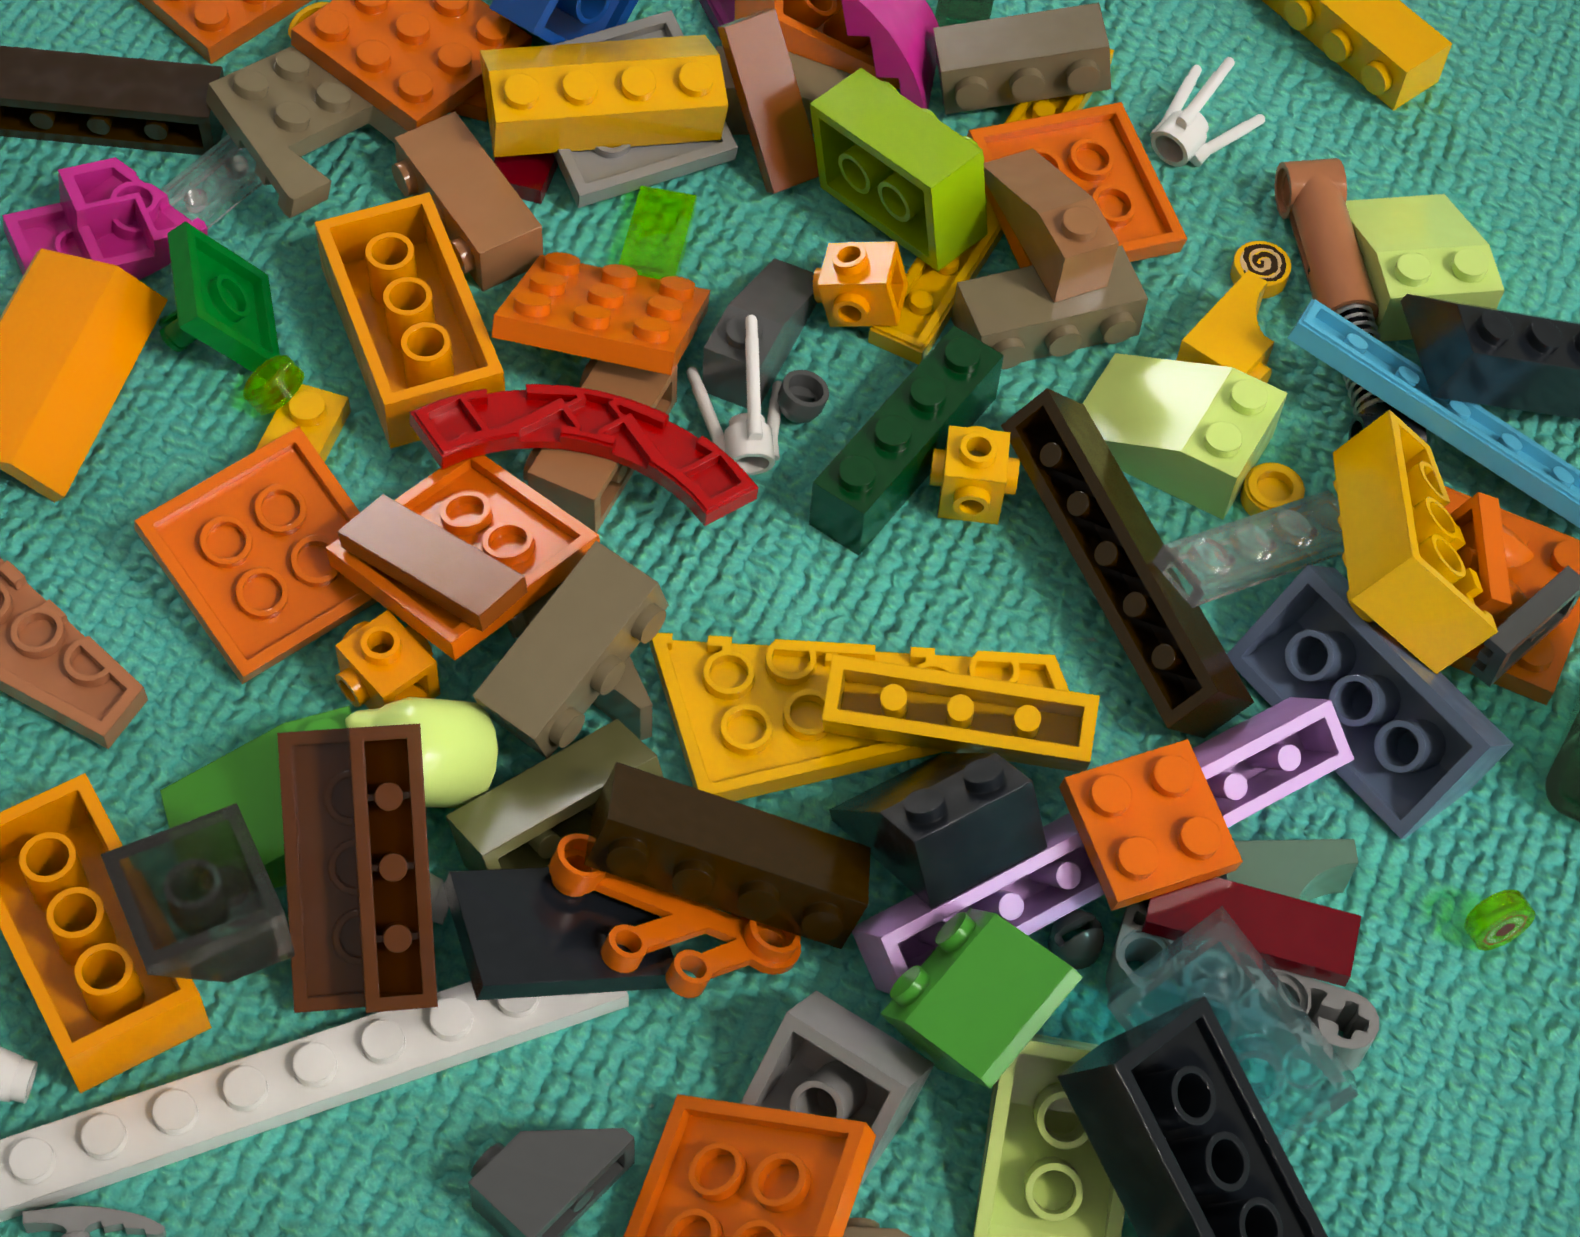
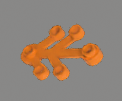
[549,833,801,998]

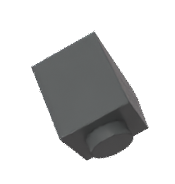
[468,1128,635,1237]

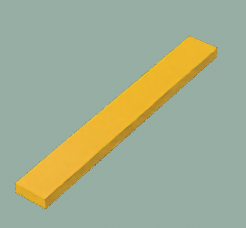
[868,49,1114,365]

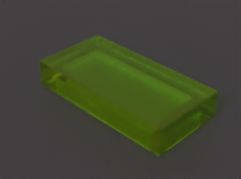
[619,186,697,279]

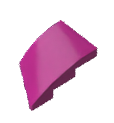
[841,0,939,109]
[2,157,208,280]

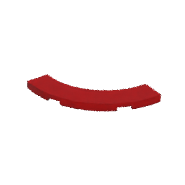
[409,384,759,526]

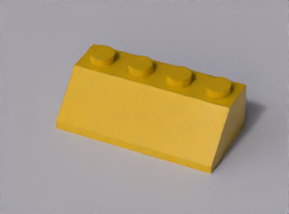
[480,35,728,157]

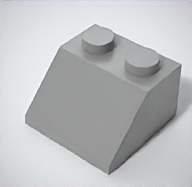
[740,990,935,1188]

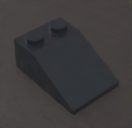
[829,753,1047,909]

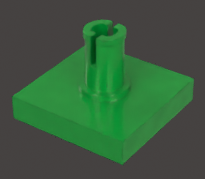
[159,221,282,379]

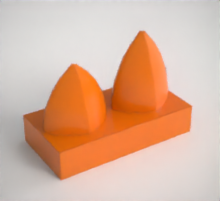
[1450,492,1534,620]

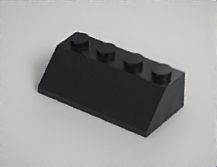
[1400,294,1580,419]
[1057,996,1328,1237]

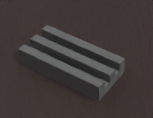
[1470,566,1580,687]

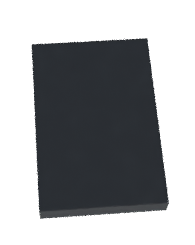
[443,867,676,1001]

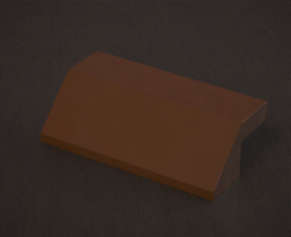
[277,723,438,1013]

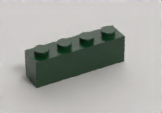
[809,326,1004,556]

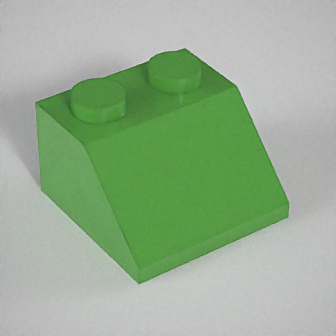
[880,908,1083,1089]

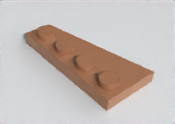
[0,558,148,749]

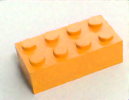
[314,192,505,449]
[0,773,212,1094]

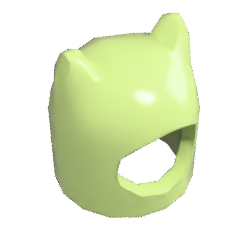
[345,697,498,808]

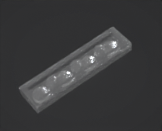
[1153,490,1344,608]

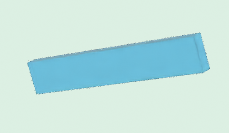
[1287,299,1580,528]

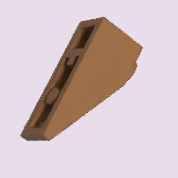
[984,149,1119,303]

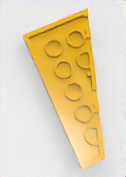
[650,633,1069,801]

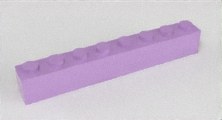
[852,697,1354,994]

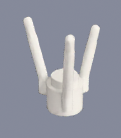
[1150,57,1265,167]
[686,314,782,475]

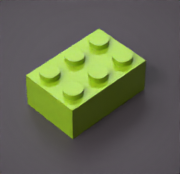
[810,68,988,272]

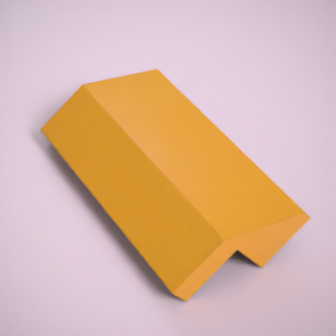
[0,248,168,503]

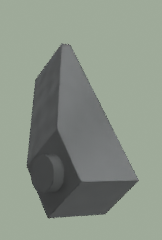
[703,258,817,408]

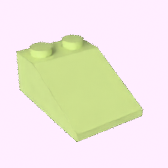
[1346,194,1505,342]
[1082,353,1288,520]
[973,1034,1125,1237]

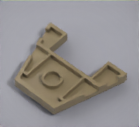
[206,46,408,218]

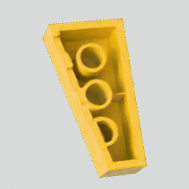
[1332,410,1498,674]

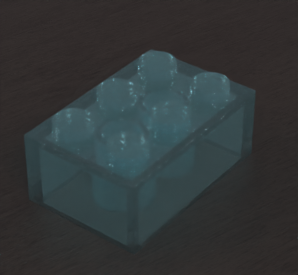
[1107,906,1358,1149]

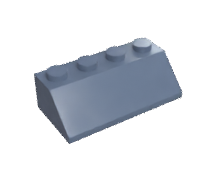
[1227,565,1514,839]

